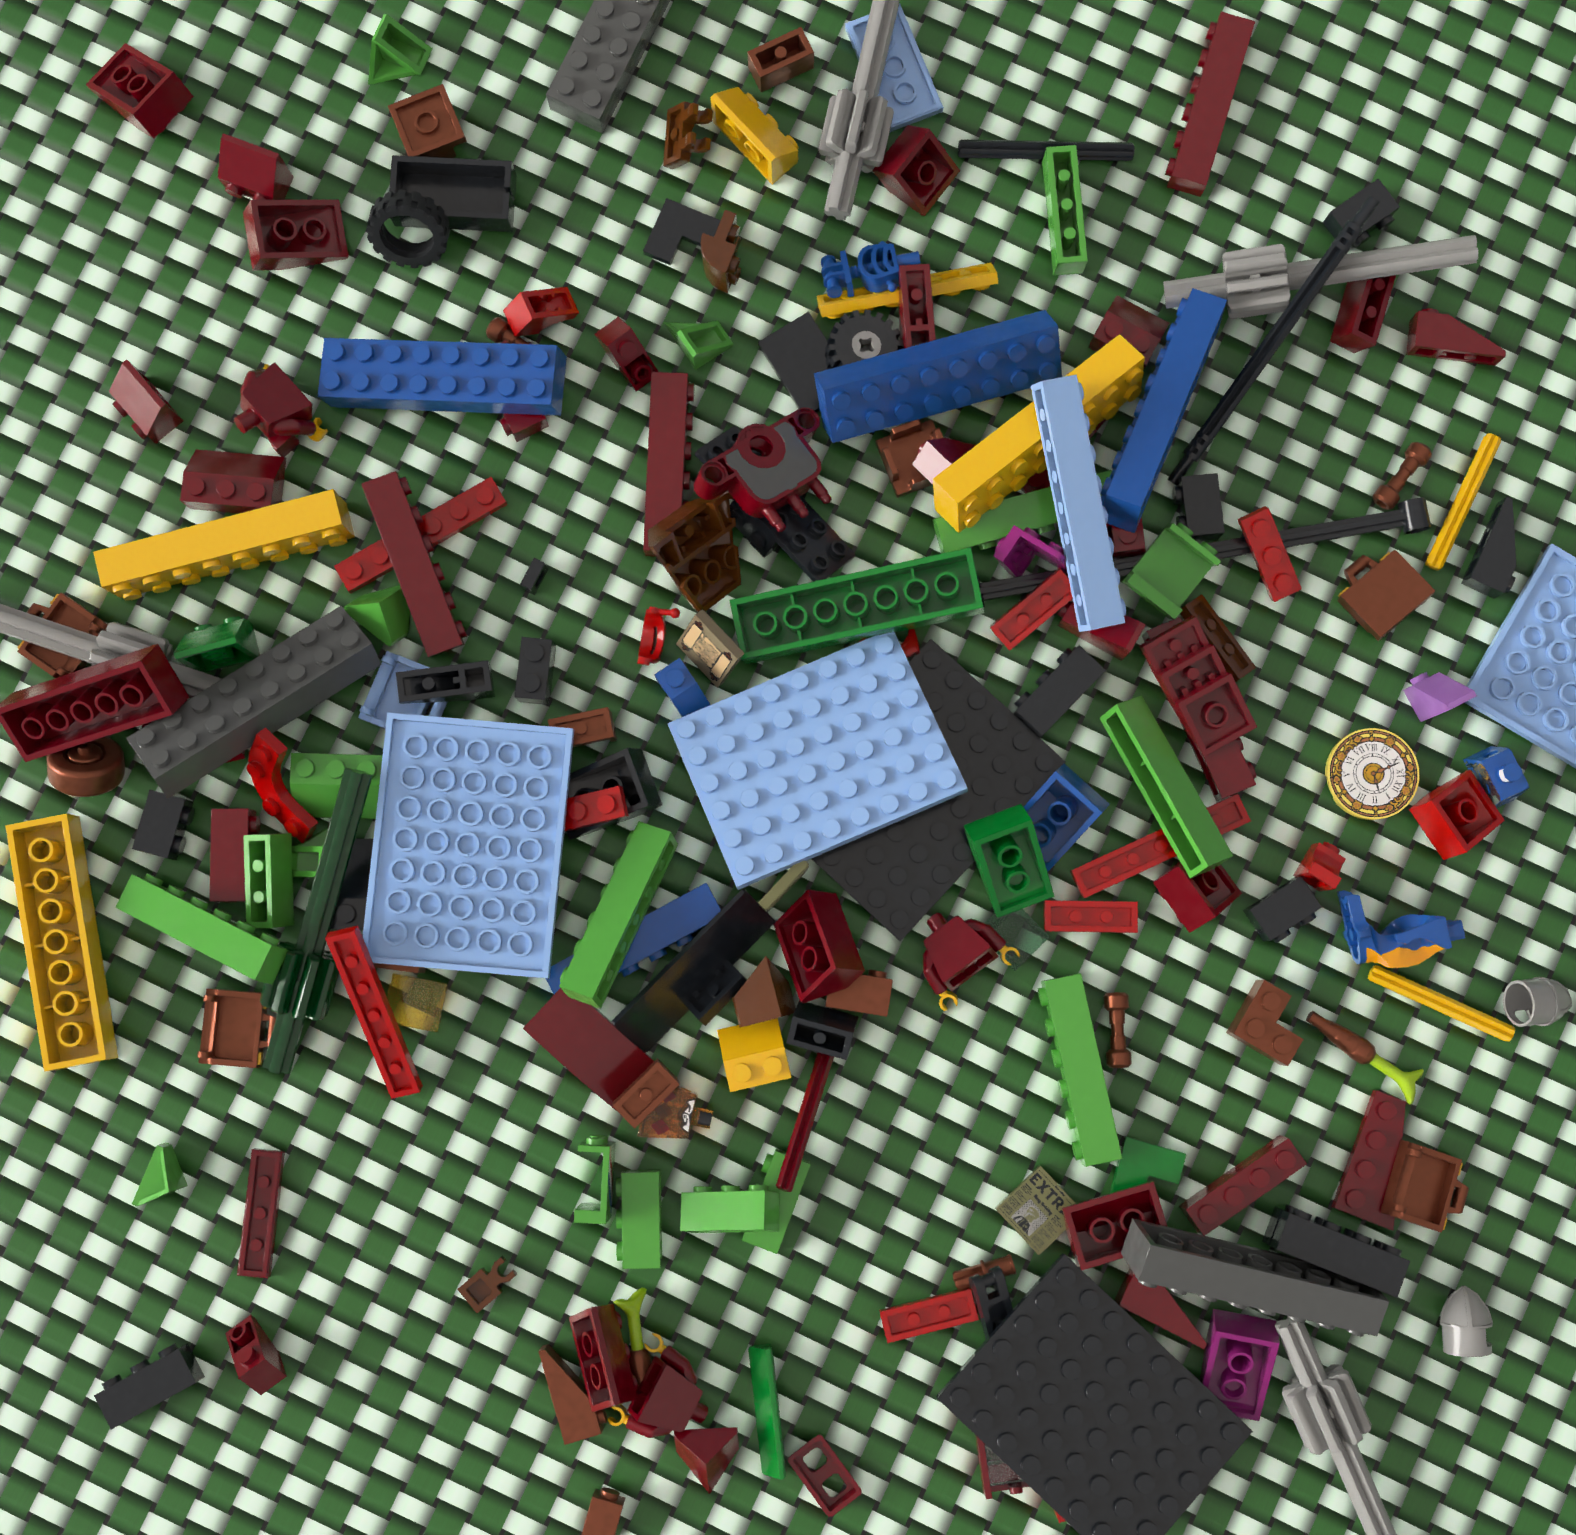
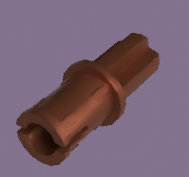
[953,1254,1016,1290]

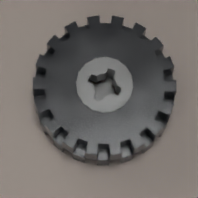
[824,309,904,368]

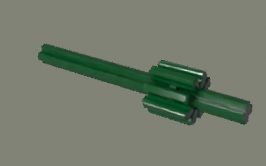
[260,768,373,1074]

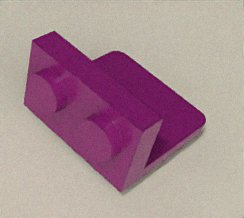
[993,525,1068,577]

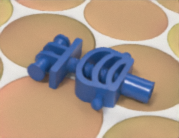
[821,241,921,298]

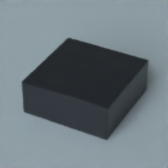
[520,558,548,595]

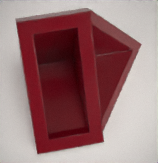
[674,1427,739,1494]

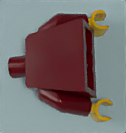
[234,363,328,442]
[923,913,1020,1011]
[608,1333,708,1438]

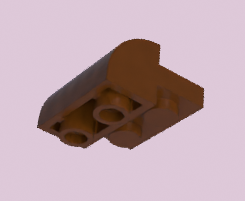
[701,210,741,293]

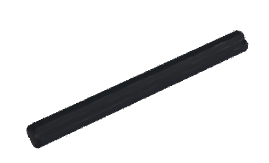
[958,140,1135,161]

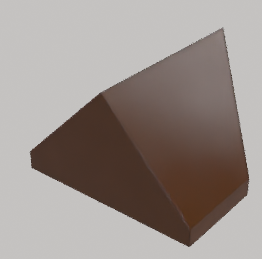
[732,956,796,1027]

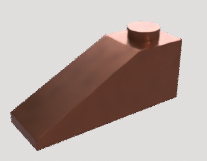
[539,1344,607,1445]

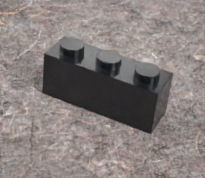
[1013,645,1106,738]
[94,1343,205,1430]

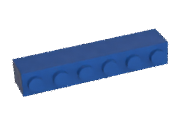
[545,883,721,994]

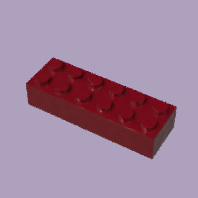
[0,644,189,762]

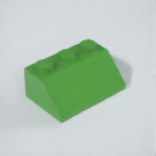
[290,753,383,819]

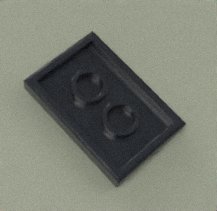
[758,311,832,412]

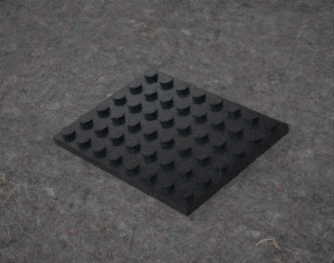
[812,639,1066,941]
[936,1253,1253,1535]

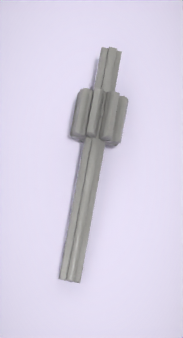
[818,0,900,220]
[1163,235,1478,319]
[0,604,222,697]
[1275,1317,1397,1535]

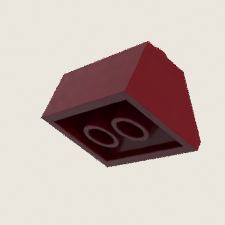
[180,449,287,513]
[773,890,865,1003]
[1062,1181,1168,1271]
[569,1304,638,1413]

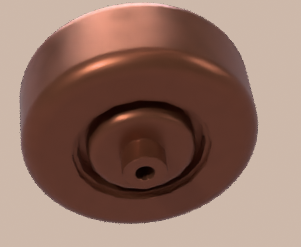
[46,737,125,797]

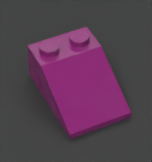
[1200,1308,1280,1421]

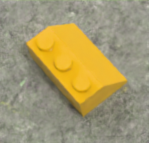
[710,87,799,185]

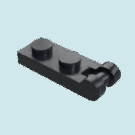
[969,1266,1013,1339]

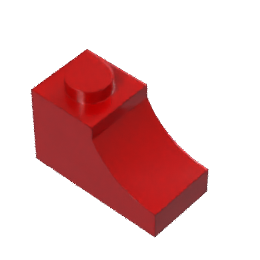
[503,287,579,337]
[1293,841,1346,892]

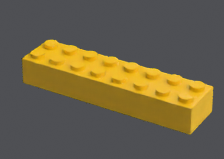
[933,334,1145,533]
[93,489,355,600]
[5,813,118,1072]

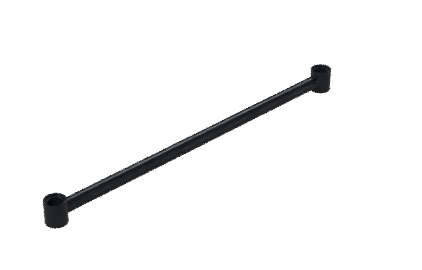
[977,497,1432,607]

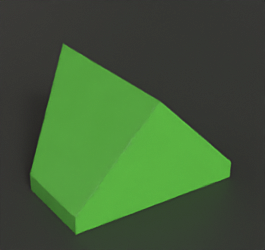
[368,14,432,85]
[663,320,734,370]
[344,585,410,647]
[292,827,329,878]
[132,1143,188,1206]

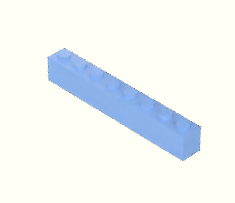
[1031,374,1126,632]

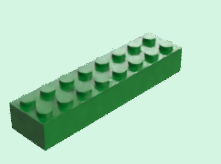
[729,547,984,664]

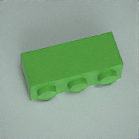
[244,833,294,928]
[742,1149,811,1254]
[616,1169,662,1269]
[680,1185,780,1233]

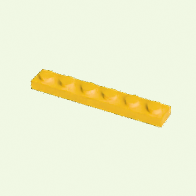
[816,262,998,319]

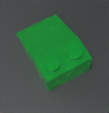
[174,616,260,673]
[963,804,1055,918]

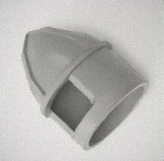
[1503,977,1572,1027]
[1440,1286,1493,1357]

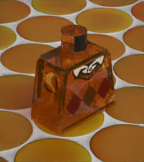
[637,1086,713,1139]

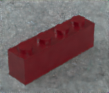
[1179,1135,1307,1236]

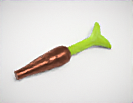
[1306,1011,1424,1105]
[613,1288,652,1388]

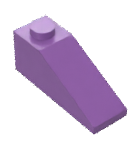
[1403,672,1477,722]

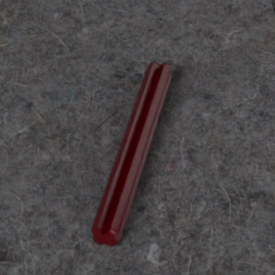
[776,1052,834,1192]

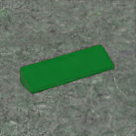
[748,1344,786,1480]

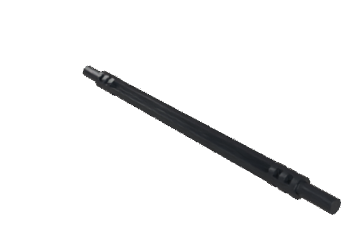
[1167,196,1380,486]

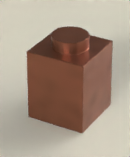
[582,1487,625,1535]

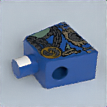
[1463,746,1529,808]

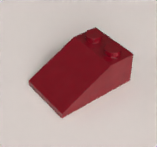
[86,43,194,139]
[243,199,349,271]

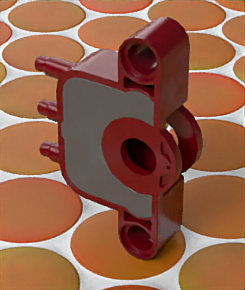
[694,407,832,532]

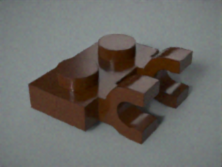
[663,101,713,170]

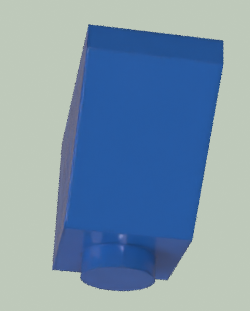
[654,658,710,717]

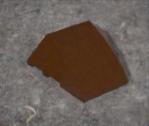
[648,491,741,612]

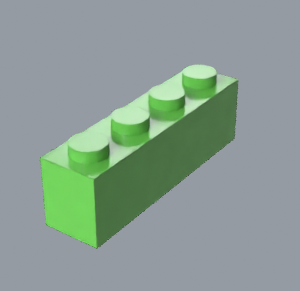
[1042,145,1088,276]

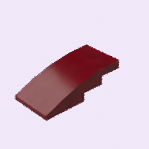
[1139,616,1257,757]
[523,988,654,1111]

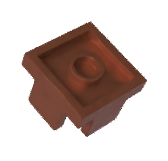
[388,84,467,158]
[876,419,943,498]

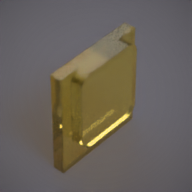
[387,973,448,1032]

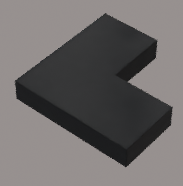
[643,198,721,266]

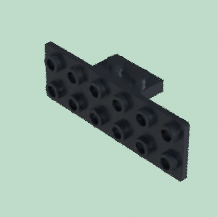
[695,426,856,582]
[612,889,775,1052]

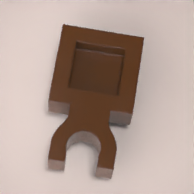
[457,1255,517,1313]

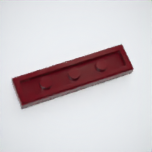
[237,1148,285,1278]

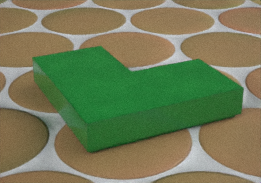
[1109,1136,1186,1194]

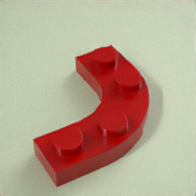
[247,727,318,843]

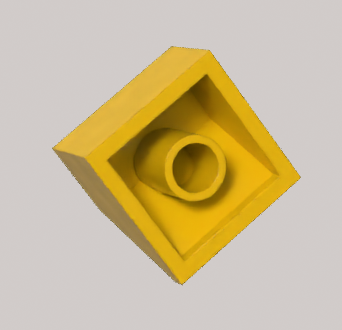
[717,1018,791,1092]

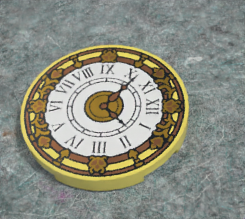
[1325,728,1419,820]

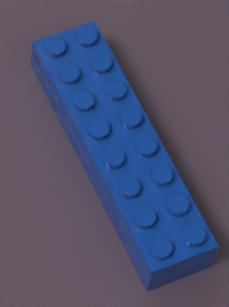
[1101,288,1227,533]
[814,310,1062,443]
[317,338,567,416]

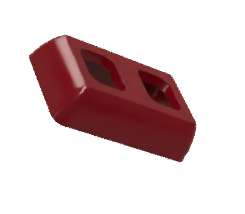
[788,1435,862,1517]

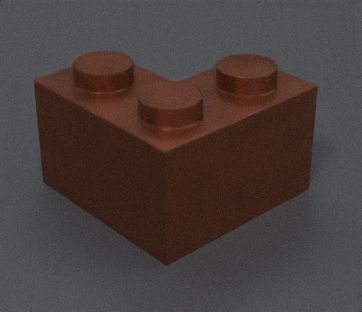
[1226,980,1303,1066]

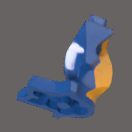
[1337,890,1465,968]

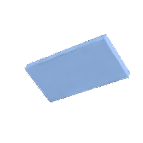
[845,3,944,132]

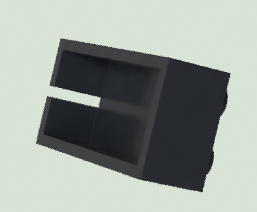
[389,155,517,232]
[1262,1204,1410,1298]

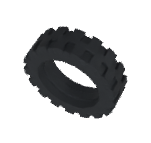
[366,190,450,268]

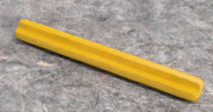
[1425,433,1501,571]
[1368,965,1516,1042]

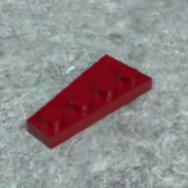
[1331,1090,1406,1231]

